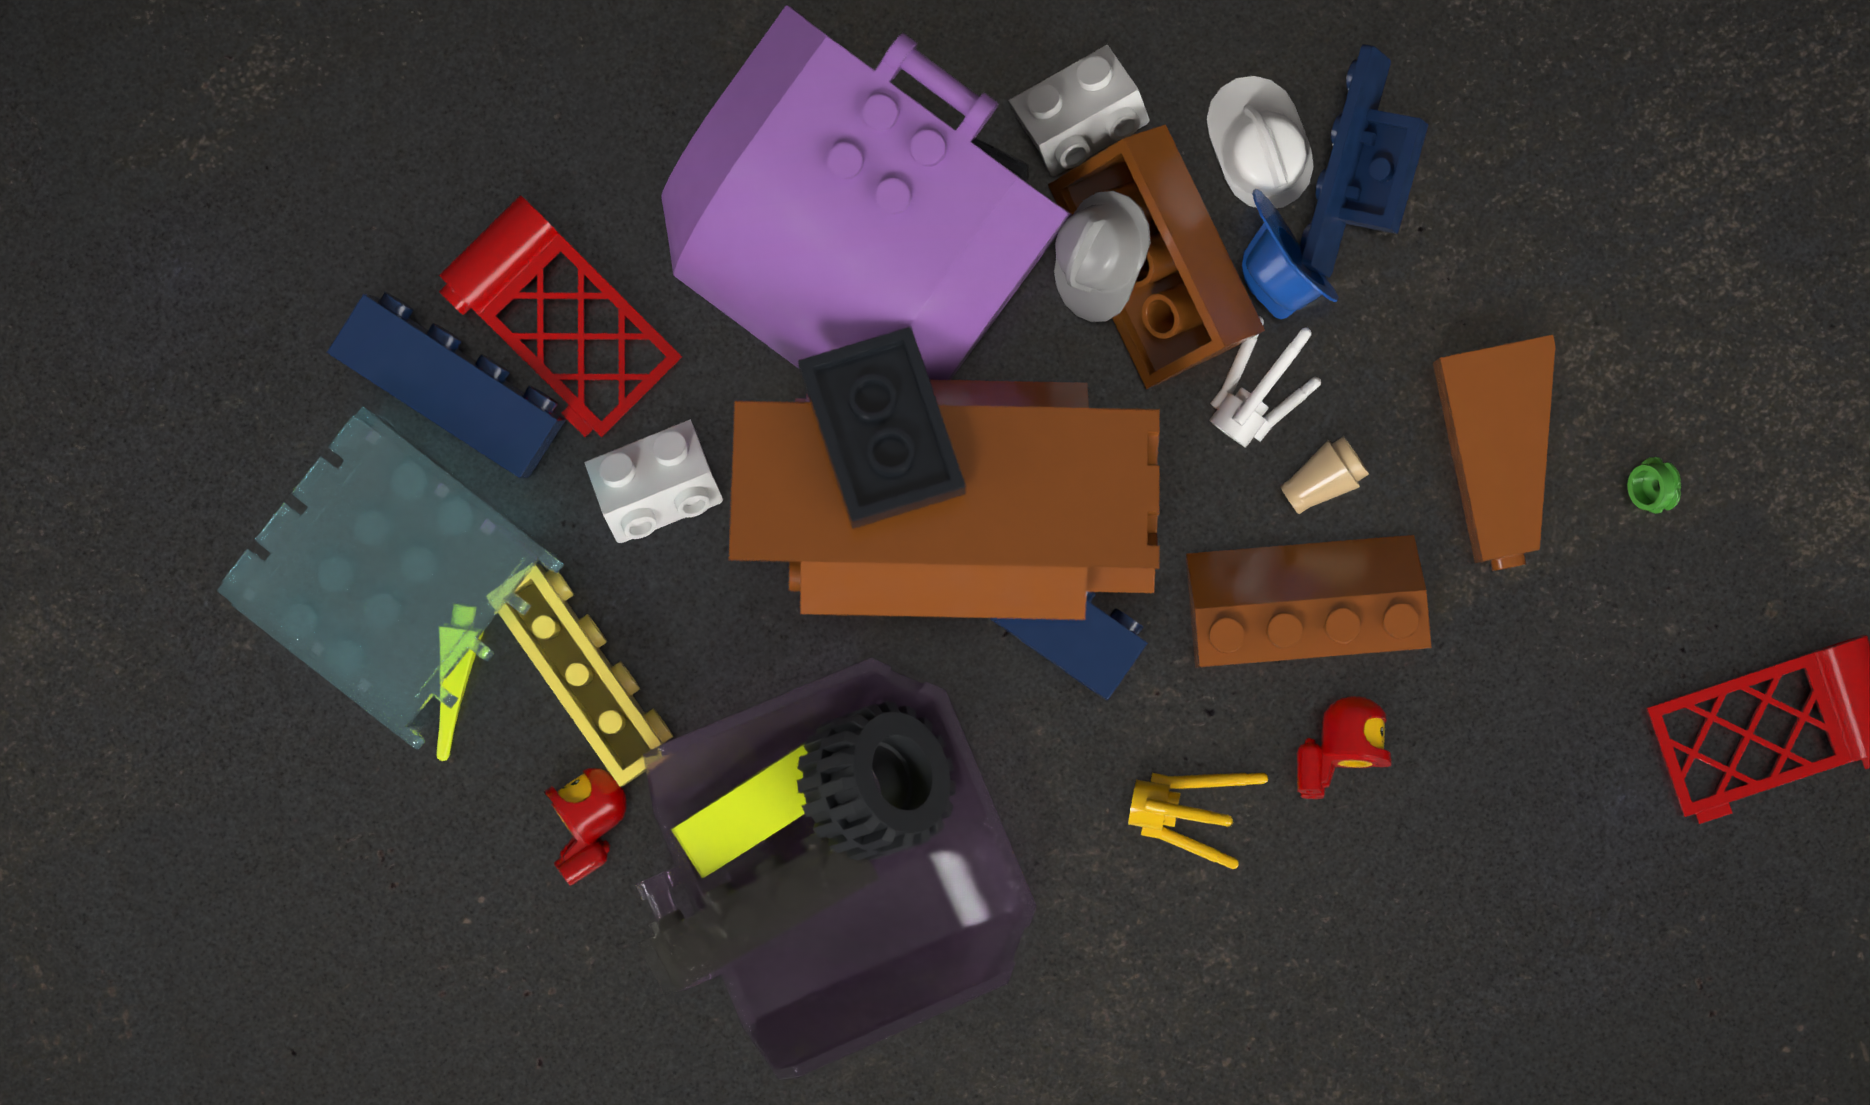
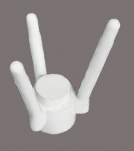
[1209,316,1321,448]

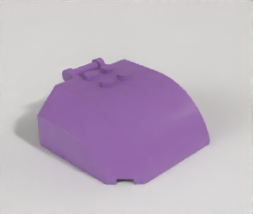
[661,5,1072,380]

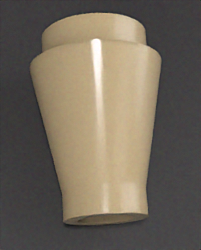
[1280,436,1369,514]

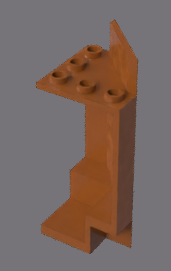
[729,379,1160,620]

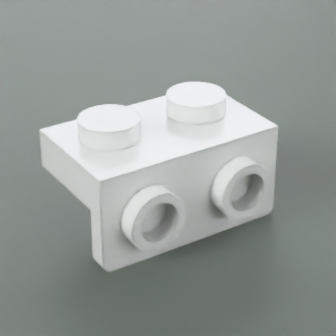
[1009,44,1149,177]
[584,419,723,543]

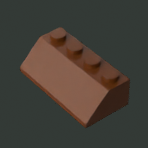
[1048,124,1265,389]
[1186,535,1431,668]

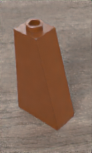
[1433,335,1555,571]

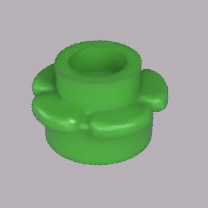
[1627,457,1681,514]

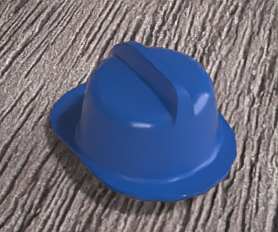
[1242,189,1339,319]

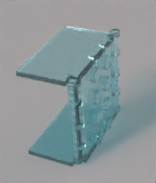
[217,406,564,750]

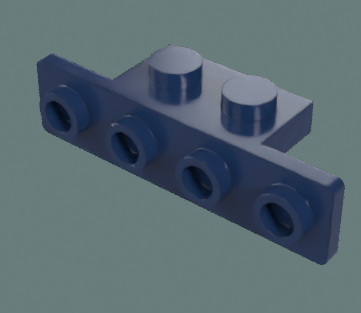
[1300,44,1429,277]

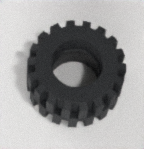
[797,702,956,860]

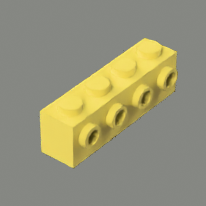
[487,563,673,787]

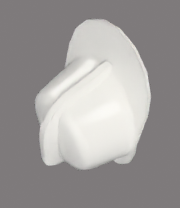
[1207,76,1314,208]

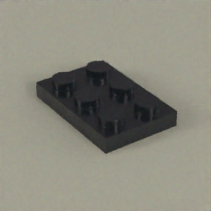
[798,326,966,529]

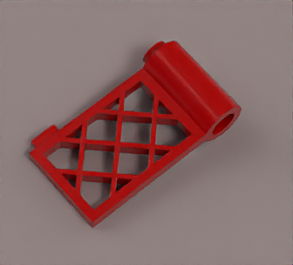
[439,195,682,438]
[1646,634,1870,824]

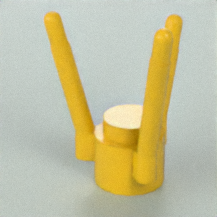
[1128,773,1268,869]

